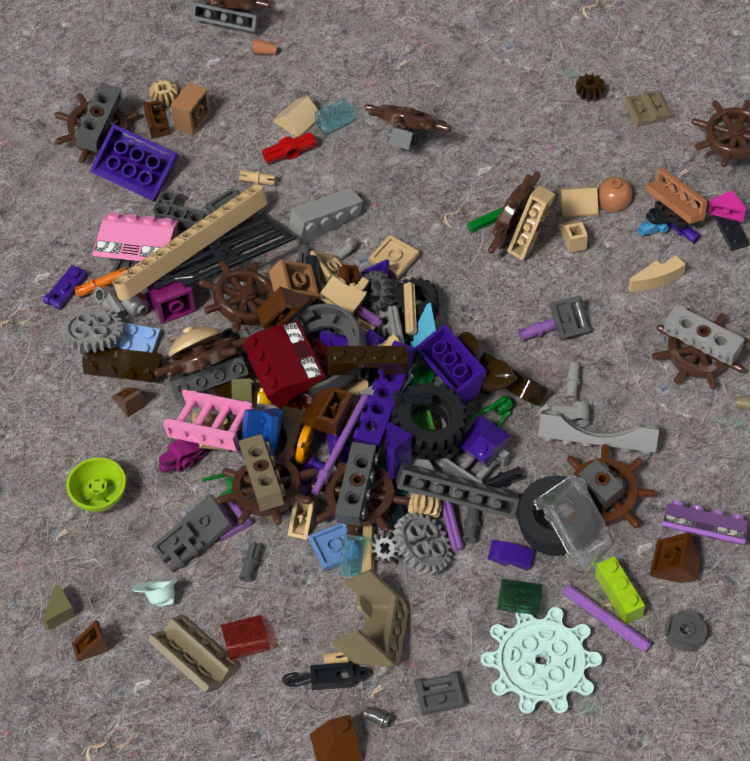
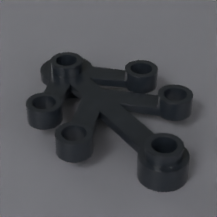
[646,199,709,229]

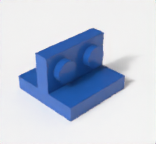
[241,408,283,455]

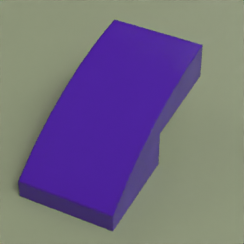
[487,540,534,571]

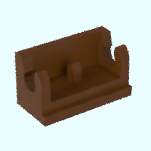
[143,101,170,139]

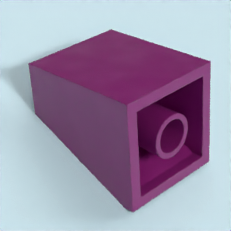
[145,271,196,325]

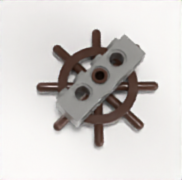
[652,304,748,389]

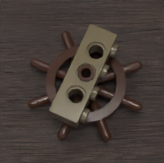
[216,434,317,525]

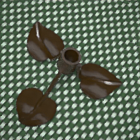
[446,332,517,406]

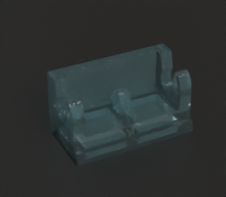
[315,98,355,136]
[338,534,366,577]

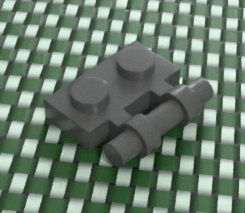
[151,520,204,572]

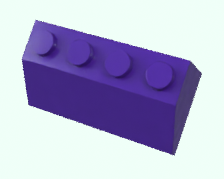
[415,324,487,404]

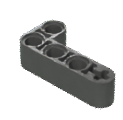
[153,189,211,231]

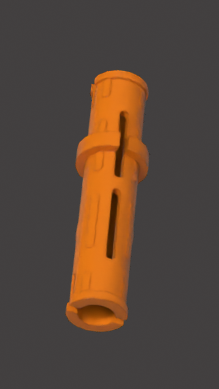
[75,266,128,298]

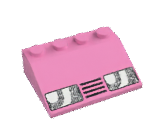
[93,212,178,261]

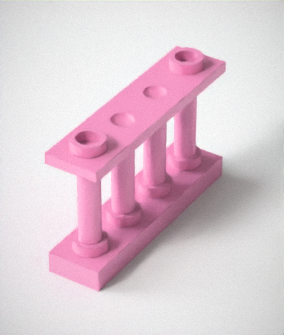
[163,389,254,451]

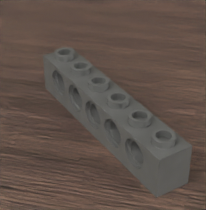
[396,463,519,519]

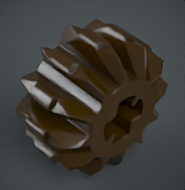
[575,73,605,102]

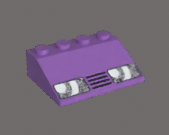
[662,500,748,545]

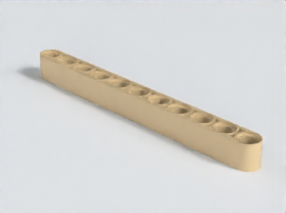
[113,185,268,300]

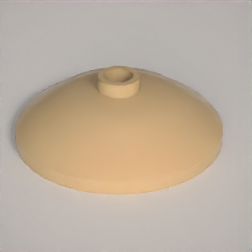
[168,326,222,358]

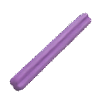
[563,585,651,652]

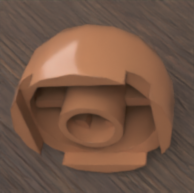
[597,177,633,213]

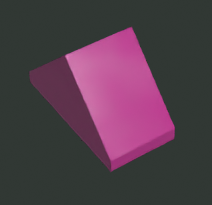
[707,190,746,222]

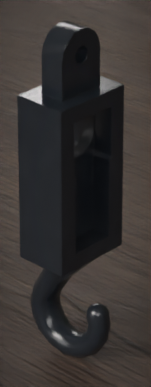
[282,662,369,690]

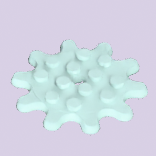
[481,607,602,714]

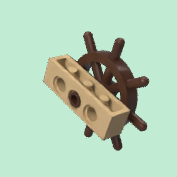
[488,171,555,260]

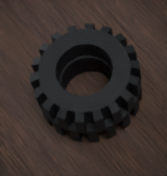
[392,277,439,325]

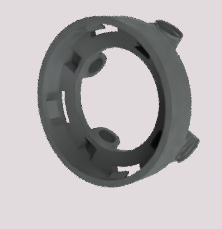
[285,304,370,404]

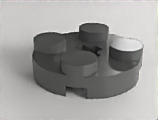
[664,610,707,652]

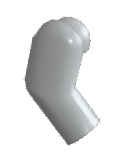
[336,237,357,260]

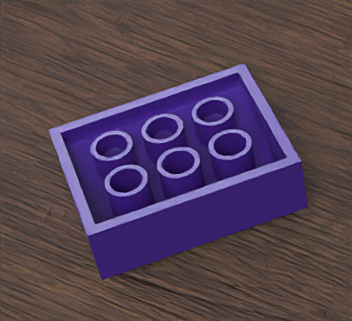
[90,124,179,202]

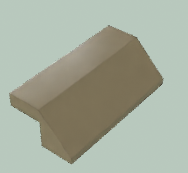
[147,615,240,693]

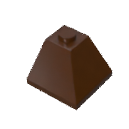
[650,532,700,583]
[310,715,362,761]

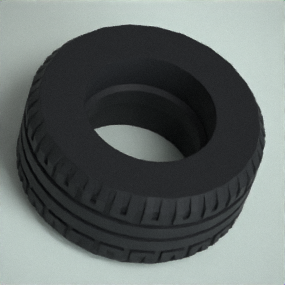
[517,475,596,556]

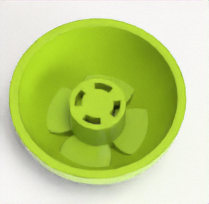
[66,457,126,513]

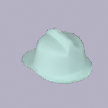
[132,579,177,606]

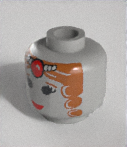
[121,292,149,317]

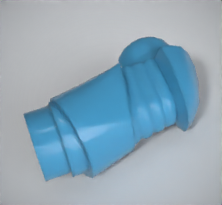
[637,221,669,236]

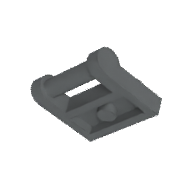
[549,295,591,340]
[414,671,464,715]

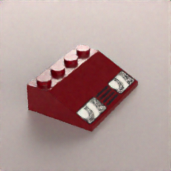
[242,320,326,408]

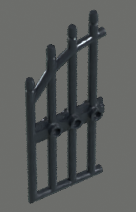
[153,213,296,290]

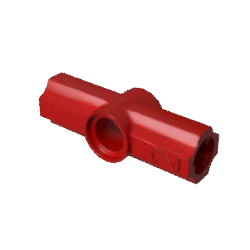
[262,132,316,164]

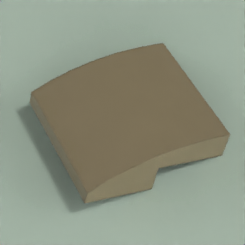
[624,91,671,126]

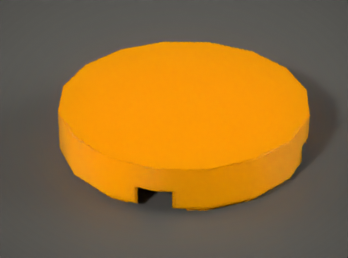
[296,425,314,464]

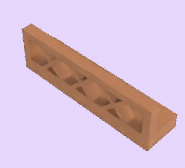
[645,167,708,224]

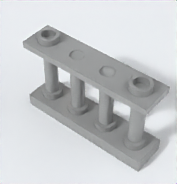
[424,418,509,484]

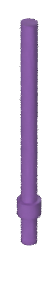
[311,394,368,495]

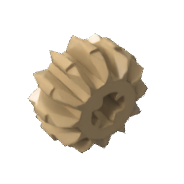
[149,79,179,107]
[408,493,442,519]

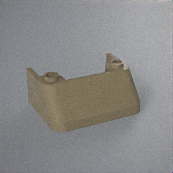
[332,569,408,668]

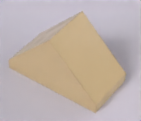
[288,500,316,540]

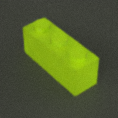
[595,556,645,624]

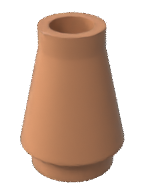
[252,38,277,55]

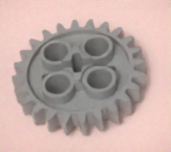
[61,307,123,353]
[392,512,452,575]

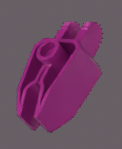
[159,439,209,473]

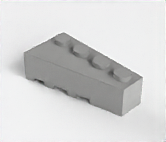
[288,188,363,248]

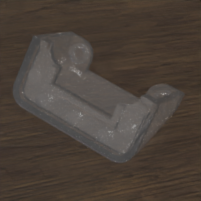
[533,475,616,575]

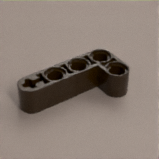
[478,352,549,406]

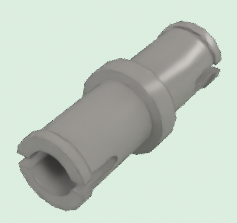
[564,362,580,402]

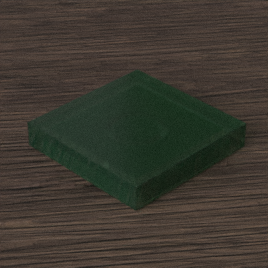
[497,579,543,615]

